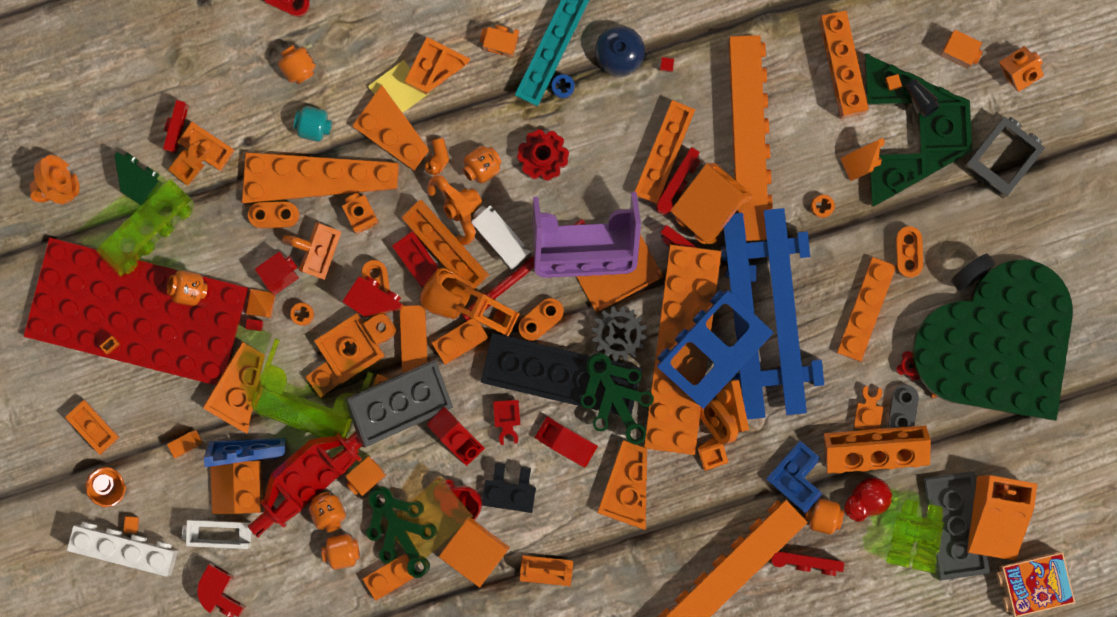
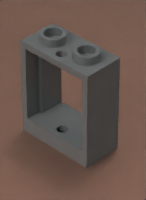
[963,117,1045,198]

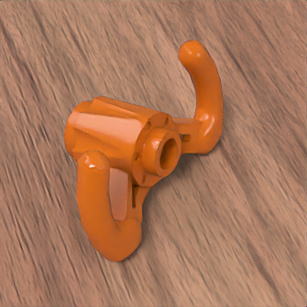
[427,175,482,245]

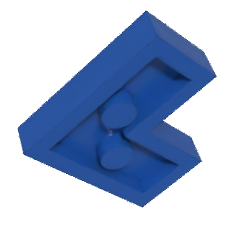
[766,441,822,513]

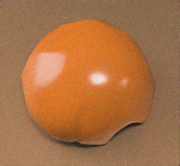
[85,467,126,508]

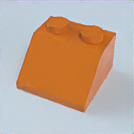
[211,461,264,514]

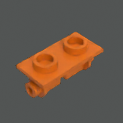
[520,555,573,586]

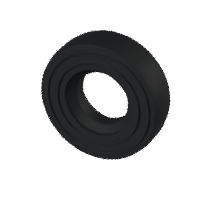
[951,253,995,291]

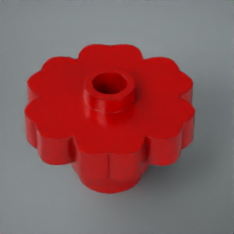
[517,129,569,181]

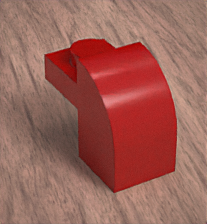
[197,563,246,617]

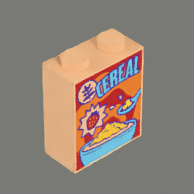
[996,551,1075,617]

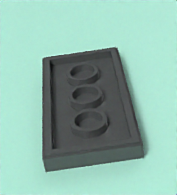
[344,360,453,448]
[923,471,990,581]

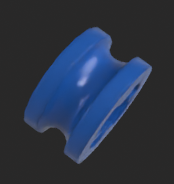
[552,74,575,99]

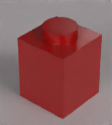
[255,251,299,296]

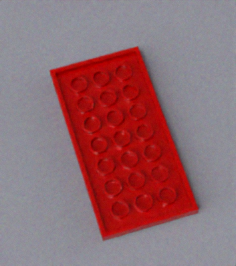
[23,238,249,385]

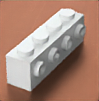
[67,521,178,577]

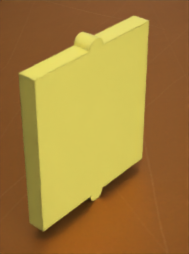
[368,60,429,113]

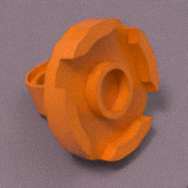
[29,155,80,205]

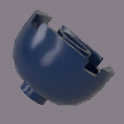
[595,26,645,77]

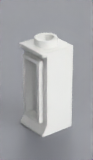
[471,205,531,270]
[182,520,252,549]

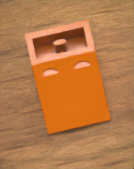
[967,475,1037,561]

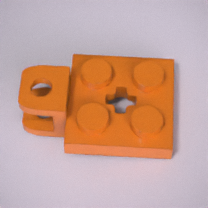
[314,313,397,384]

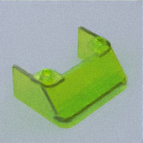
[252,338,373,438]

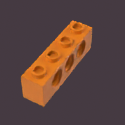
[818,10,869,119]
[824,425,931,473]

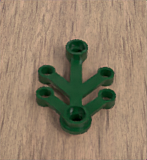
[581,353,654,444]
[366,486,437,578]

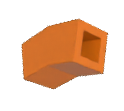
[167,430,203,458]

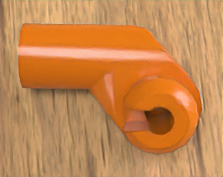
[425,138,449,175]

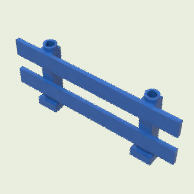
[721,208,825,420]

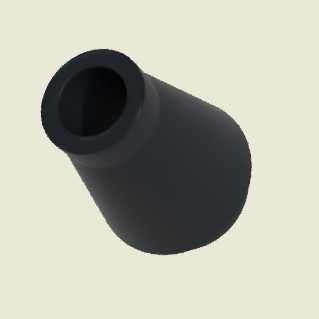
[904,79,940,118]

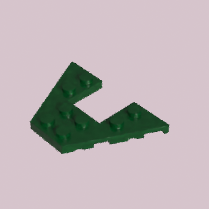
[864,53,972,207]

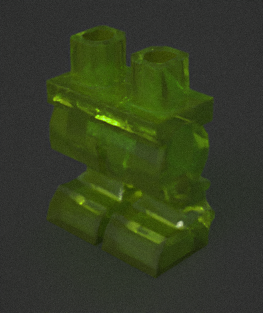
[886,499,945,574]

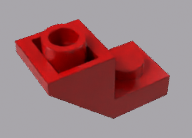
[534,416,598,468]

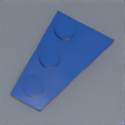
[204,438,287,467]

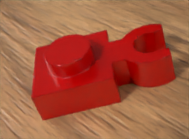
[493,400,521,445]

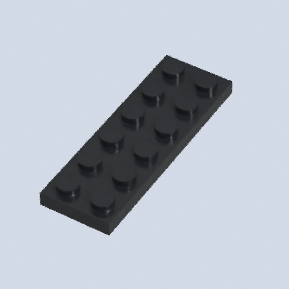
[480,333,642,416]

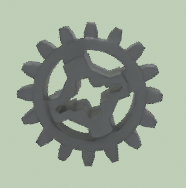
[592,306,647,362]

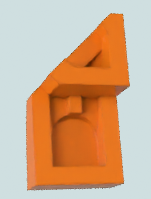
[840,138,885,181]

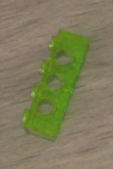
[96,179,194,277]

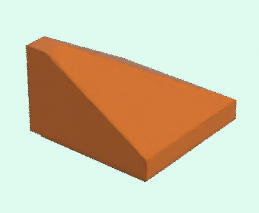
[246,289,276,318]
[697,436,729,471]

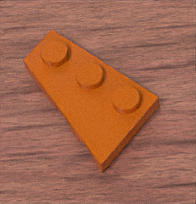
[353,85,430,171]
[202,342,265,434]
[597,440,647,530]

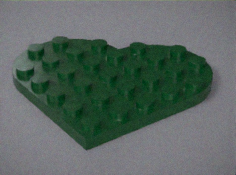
[912,260,1073,421]

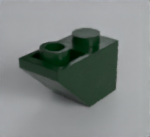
[114,152,163,208]

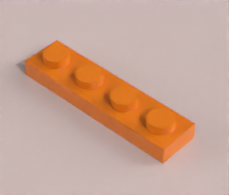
[635,100,696,205]
[401,199,490,290]
[836,257,897,362]

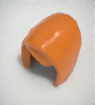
[419,268,474,319]

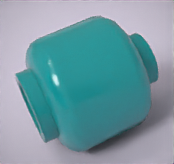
[293,106,332,142]

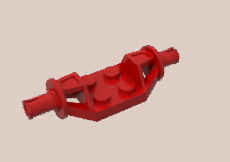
[247,431,362,538]

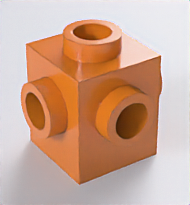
[999,46,1044,92]

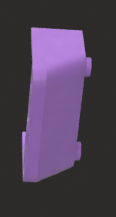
[532,192,641,278]

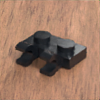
[482,463,536,513]

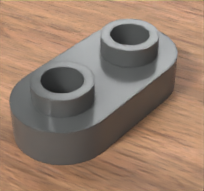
[888,385,919,428]

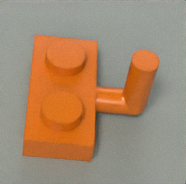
[282,223,341,280]

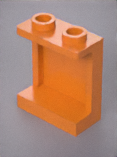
[670,163,753,244]

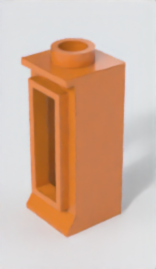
[455,287,520,336]

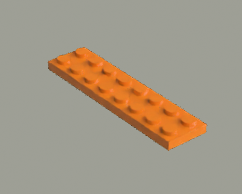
[644,245,721,455]

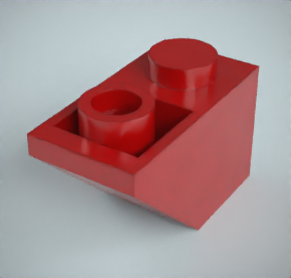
[342,276,403,318]
[426,407,485,466]

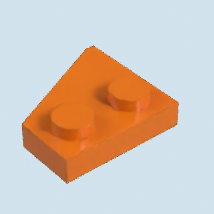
[404,37,470,95]

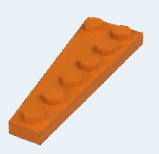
[242,152,399,204]

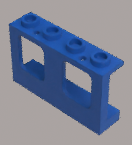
[657,289,774,409]

